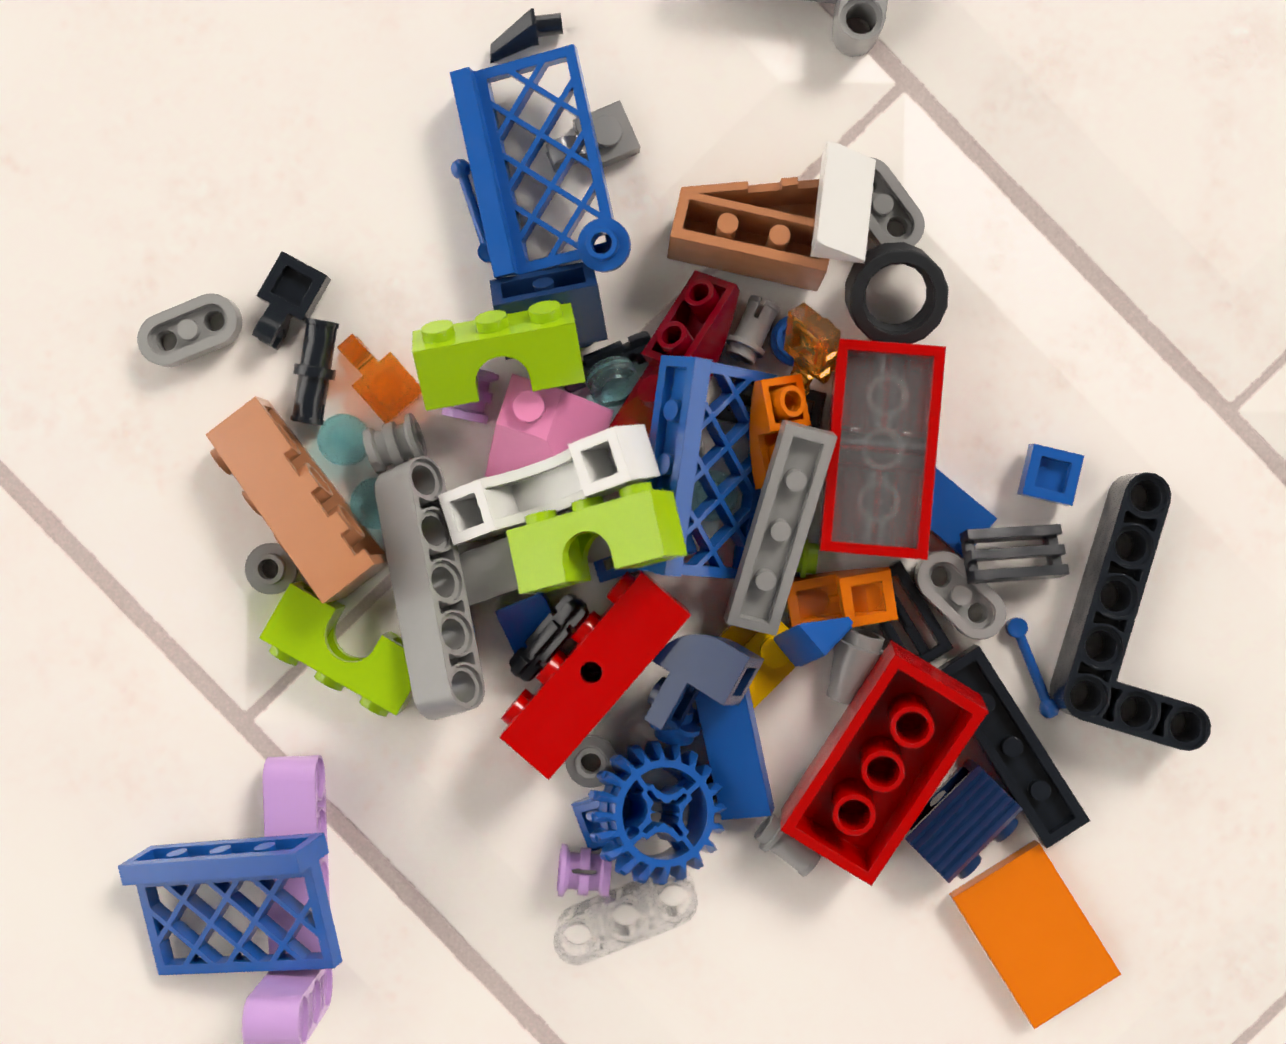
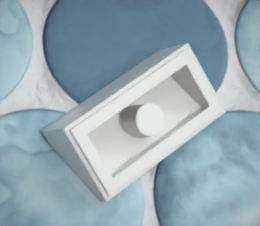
[811,142,876,263]

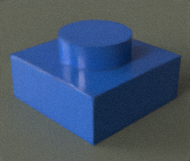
[1017,444,1084,506]

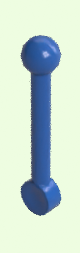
[451,159,491,263]
[1005,617,1059,719]

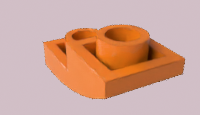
[749,374,811,490]

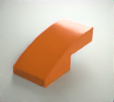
[786,567,898,628]

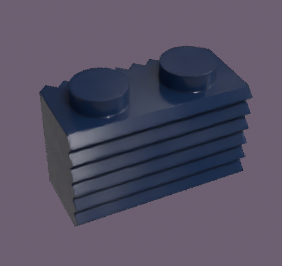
[904,758,1023,883]

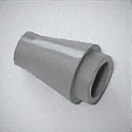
[826,627,885,705]

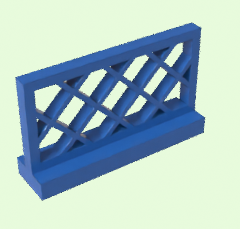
[449,44,614,279]
[635,355,778,579]
[118,832,343,975]

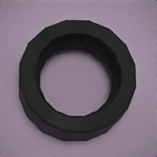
[845,242,949,344]

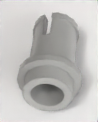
[726,295,780,365]
[754,813,821,877]

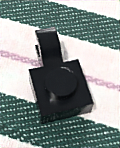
[252,251,331,350]

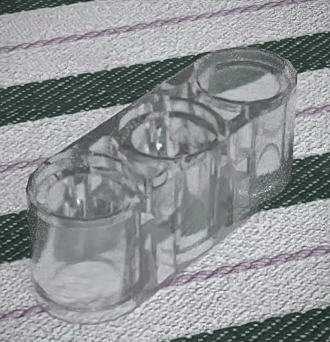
[553,872,698,966]

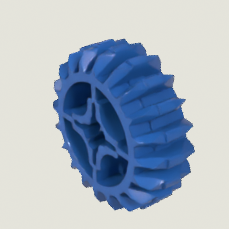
[585,740,727,885]

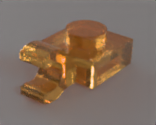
[784,303,841,396]
[337,333,422,424]

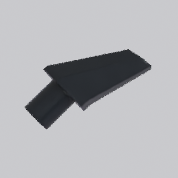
[490,8,563,63]

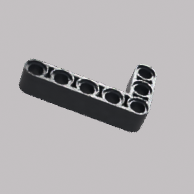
[1049,472,1211,751]

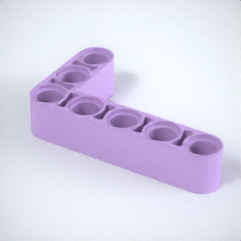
[242,755,333,1044]

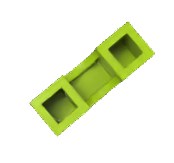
[412,301,586,411]
[506,482,688,594]
[259,581,413,717]

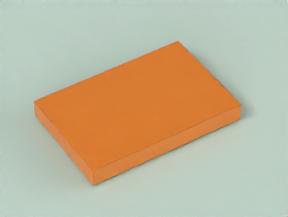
[949,840,1121,1029]

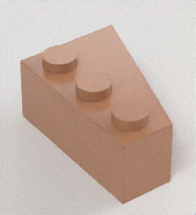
[667,177,829,292]

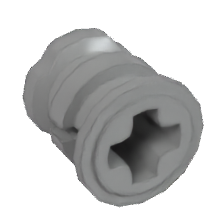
[362,413,428,474]

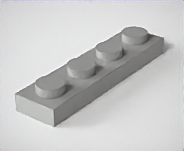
[723,420,837,636]

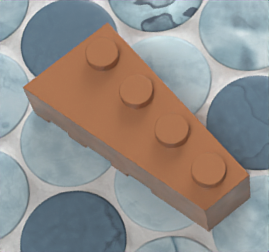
[205,396,388,604]

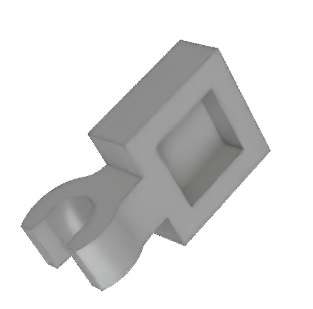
[546,100,641,173]

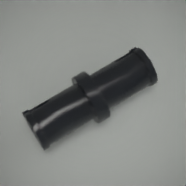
[290,318,339,426]

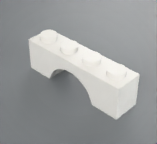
[438,424,661,545]

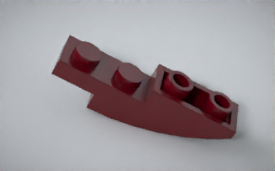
[608,270,740,438]

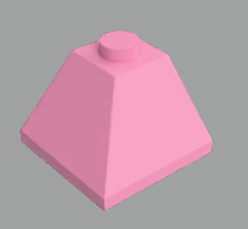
[485,374,614,477]

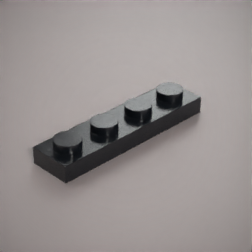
[938,644,1090,848]

